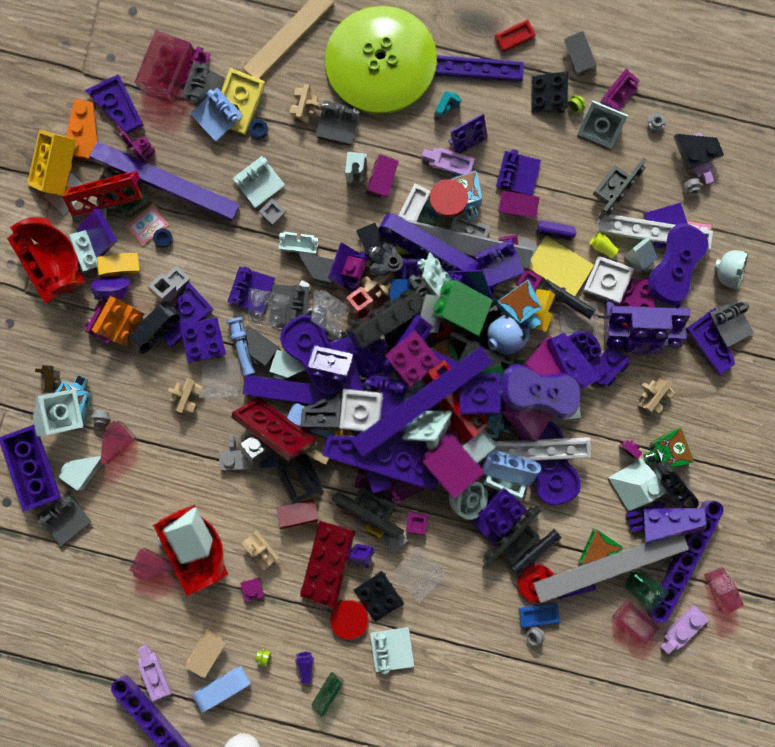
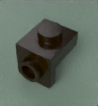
[35,365,61,393]

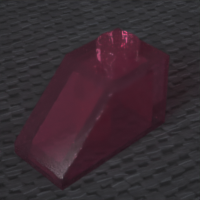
[101,421,137,464]
[129,547,174,580]
[704,567,744,614]

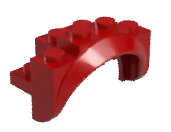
[7,217,85,304]
[153,505,229,596]

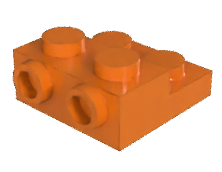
[92,296,145,347]

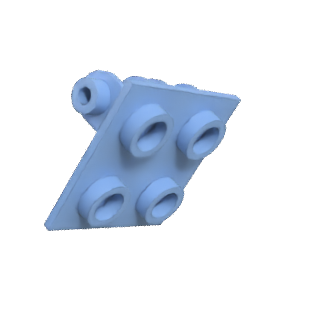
[190,88,243,141]

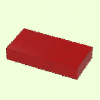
[494,19,536,53]

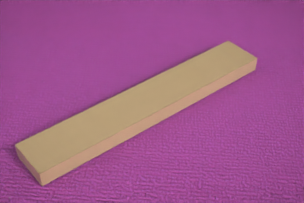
[243,0,334,79]

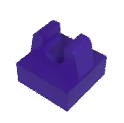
[348,544,375,568]

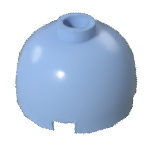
[487,315,525,355]

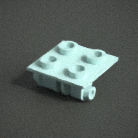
[232,156,285,208]
[418,252,450,296]
[402,411,452,449]
[370,627,414,674]

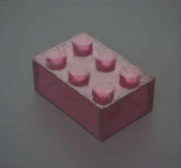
[134,29,194,102]

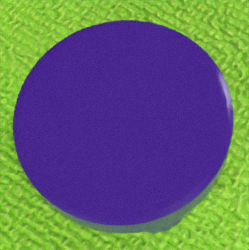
[91,276,131,300]
[568,331,601,365]

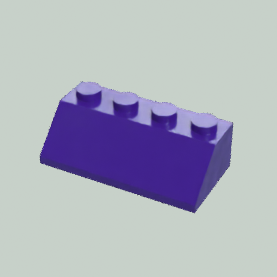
[0,425,61,512]

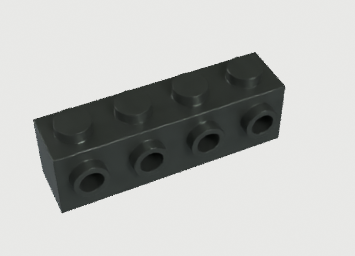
[345,289,424,349]

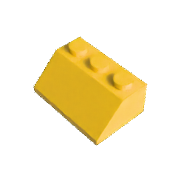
[27,129,76,196]

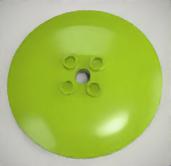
[325,6,437,114]

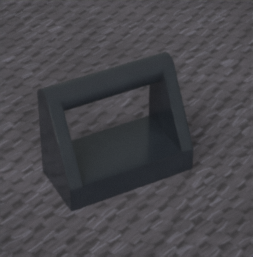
[276,454,324,503]

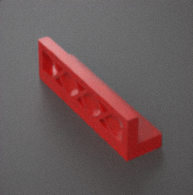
[62,170,143,217]
[421,360,490,441]

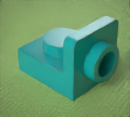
[434,90,462,119]

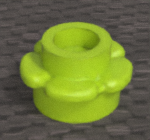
[568,95,585,114]
[255,648,271,668]

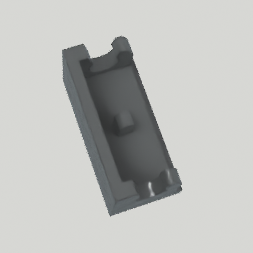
[564,31,597,77]

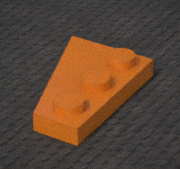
[66,99,99,160]

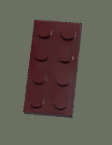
[231,397,316,461]
[300,521,356,608]

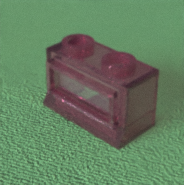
[612,599,661,645]

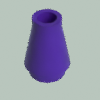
[295,652,314,683]

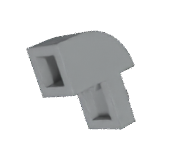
[148,266,190,302]

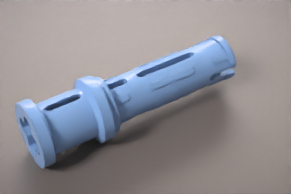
[226,317,255,376]

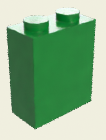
[432,280,493,336]

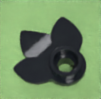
[367,241,403,276]

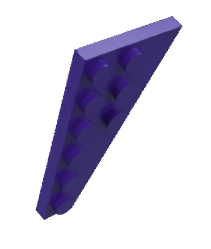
[322,434,452,491]

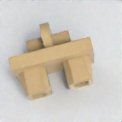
[289,84,322,124]
[360,271,396,299]
[168,378,203,413]
[638,378,674,414]
[242,530,279,570]

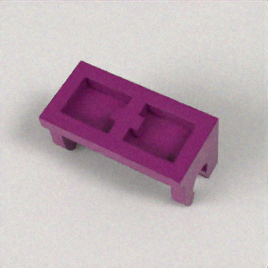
[600,69,640,111]
[365,154,399,199]
[498,191,540,218]

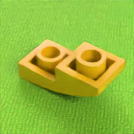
[97,253,140,276]
[533,289,555,332]

